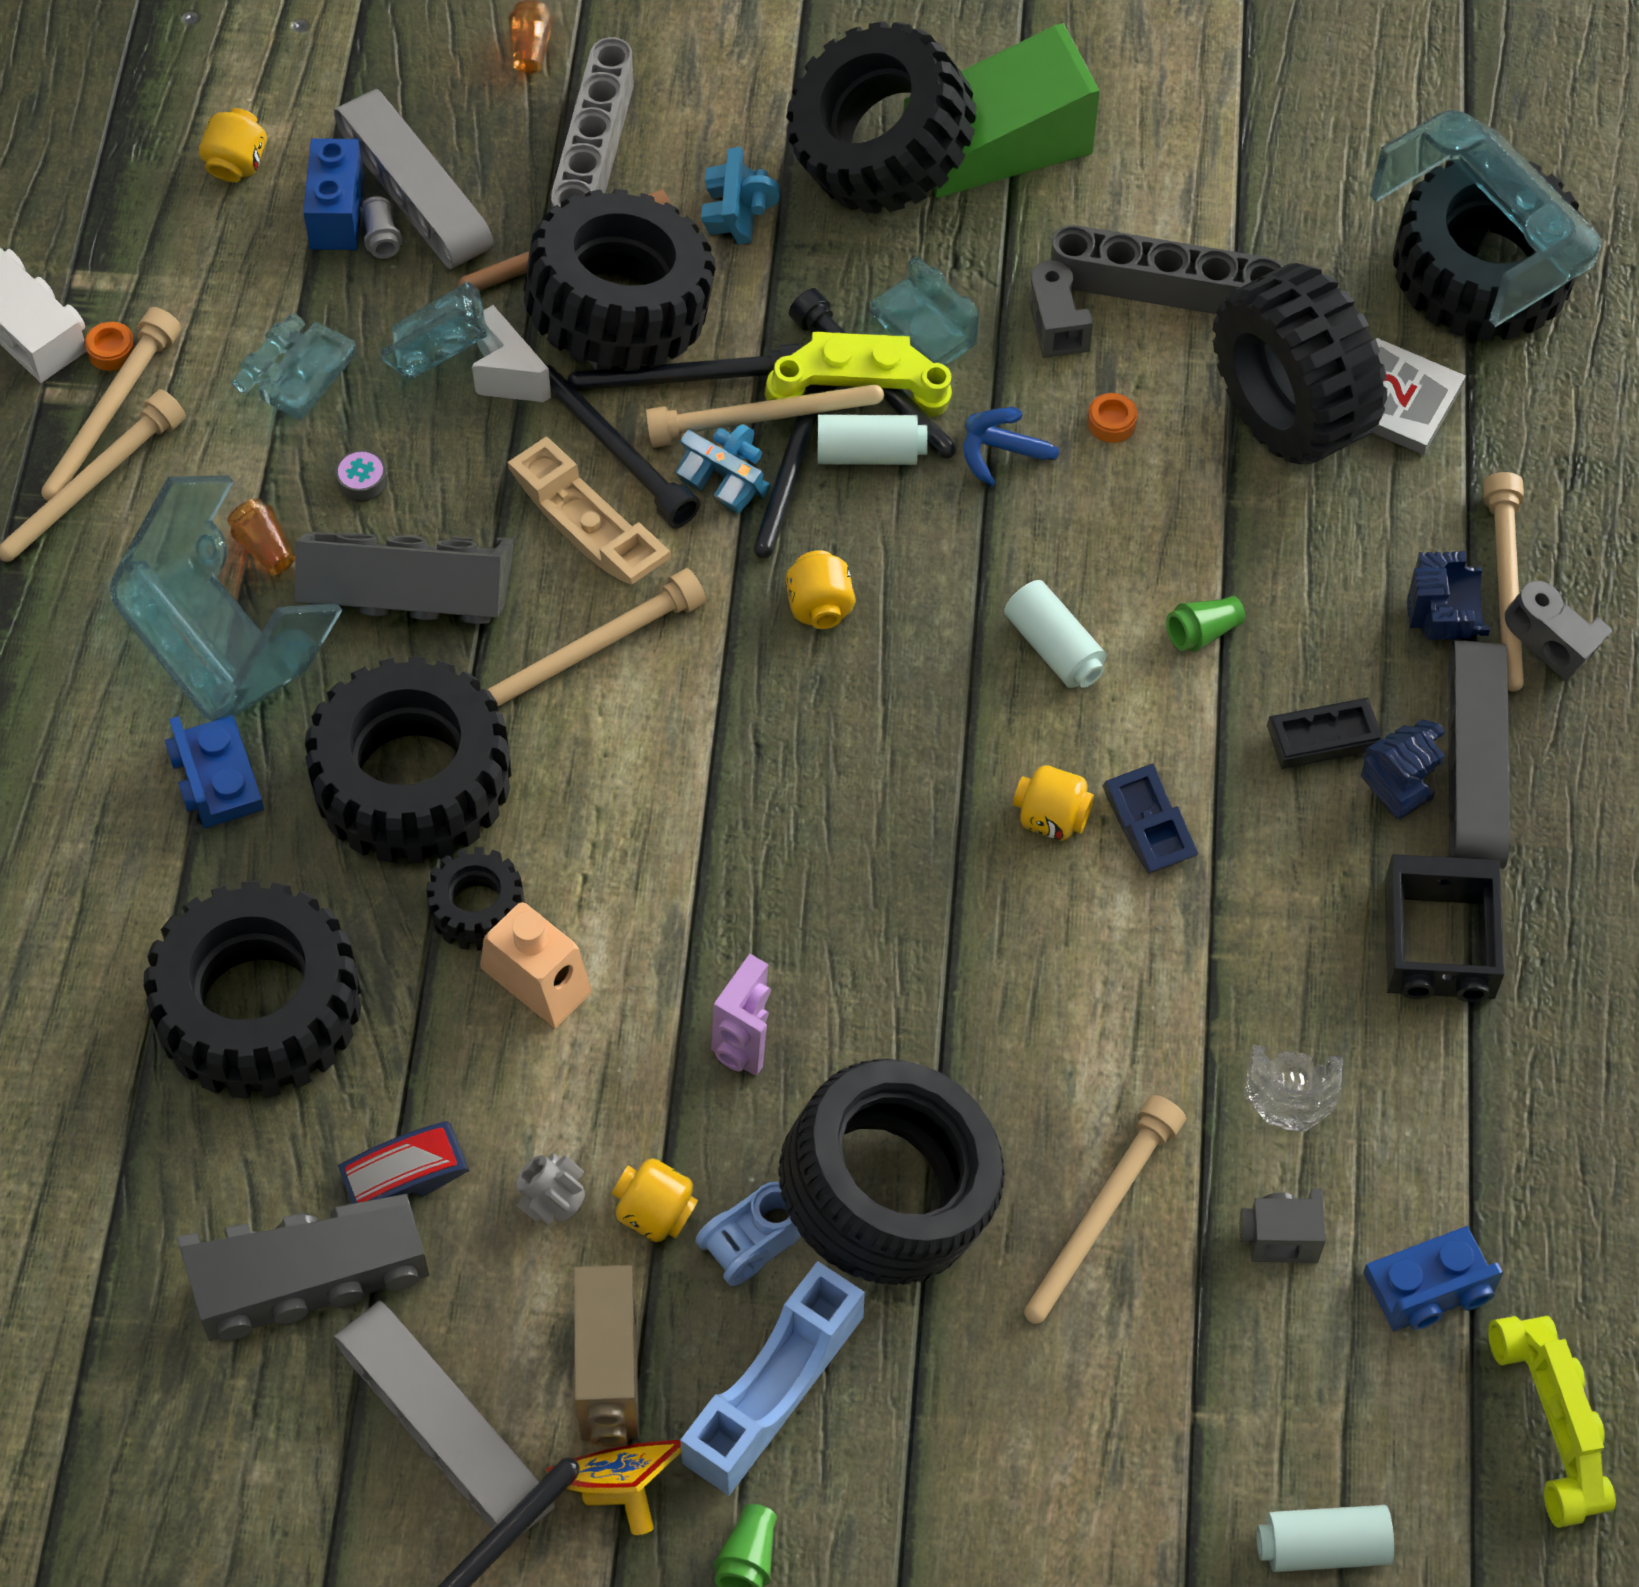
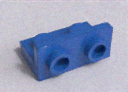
[164,715,264,828]
[1363,1226,1503,1332]

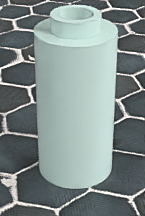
[818,415,927,465]
[1004,580,1107,688]
[1256,1505,1394,1572]

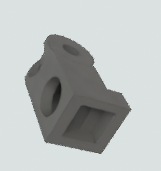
[1029,260,1093,358]
[1505,581,1613,682]

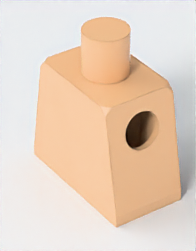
[480,902,592,1029]

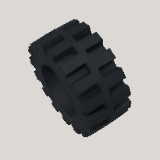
[426,847,524,951]

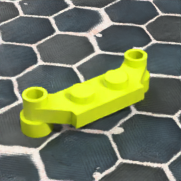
[765,332,952,417]
[1488,1316,1616,1528]

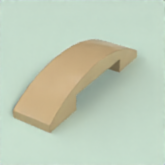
[507,436,671,585]

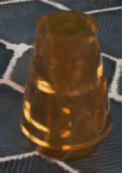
[508,0,554,73]
[227,498,296,575]

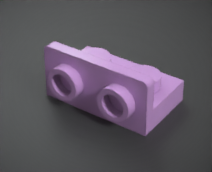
[711,954,771,1076]

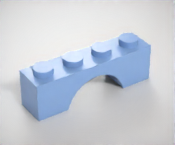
[680,1261,865,1496]

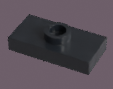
[1267,697,1383,769]

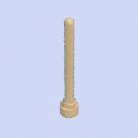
[41,307,182,501]
[646,385,884,448]
[0,389,186,562]
[1483,472,1524,692]
[487,568,706,706]
[1024,1095,1186,1324]

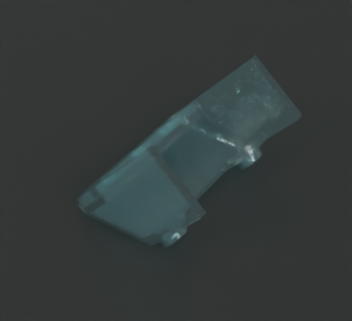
[1370,110,1601,327]
[110,475,343,720]

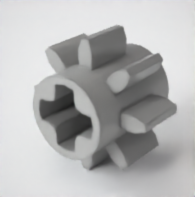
[516,1153,585,1225]

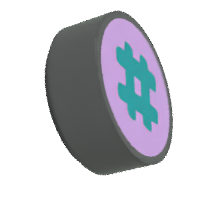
[336,450,387,501]

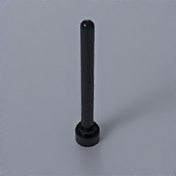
[789,288,957,459]
[567,343,800,391]
[545,364,700,528]
[754,385,837,558]
[437,1458,580,1587]

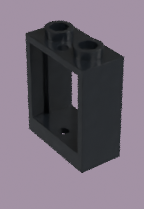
[1385,854,1505,1002]

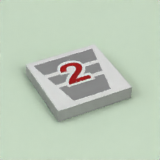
[1372,338,1466,455]

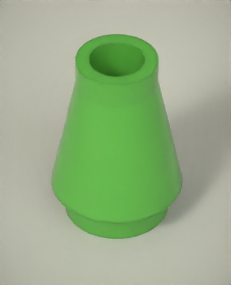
[1166,596,1245,652]
[713,1504,777,1587]

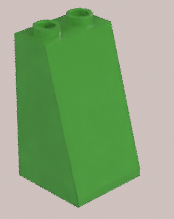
[903,23,1100,198]

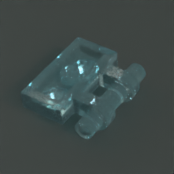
[232,313,357,420]

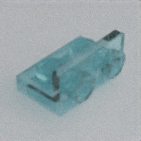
[871,256,979,365]
[381,281,487,380]

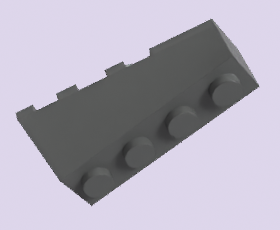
[294,532,515,624]
[177,1194,430,1341]

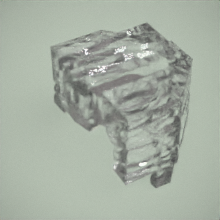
[1245,1045,1343,1132]

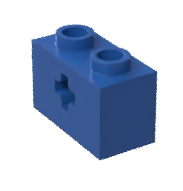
[303,138,364,250]

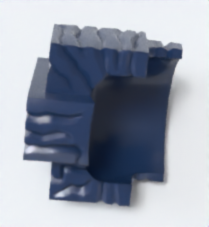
[1406,551,1490,640]
[1361,719,1445,819]

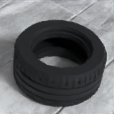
[778,1058,1005,1285]

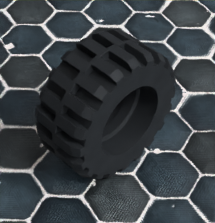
[786,22,976,213]
[1393,153,1587,341]
[523,189,716,371]
[1212,263,1388,464]
[305,657,512,864]
[143,881,361,1099]

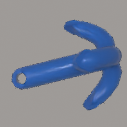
[963,407,1059,487]

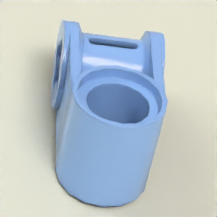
[695,1182,801,1286]

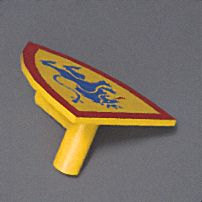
[545,1440,681,1535]

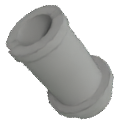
[360,196,402,259]

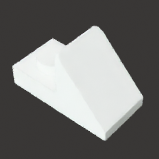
[472,305,551,402]

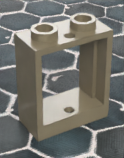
[574,1265,639,1447]

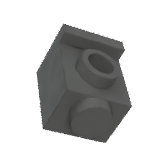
[1239,1188,1326,1263]

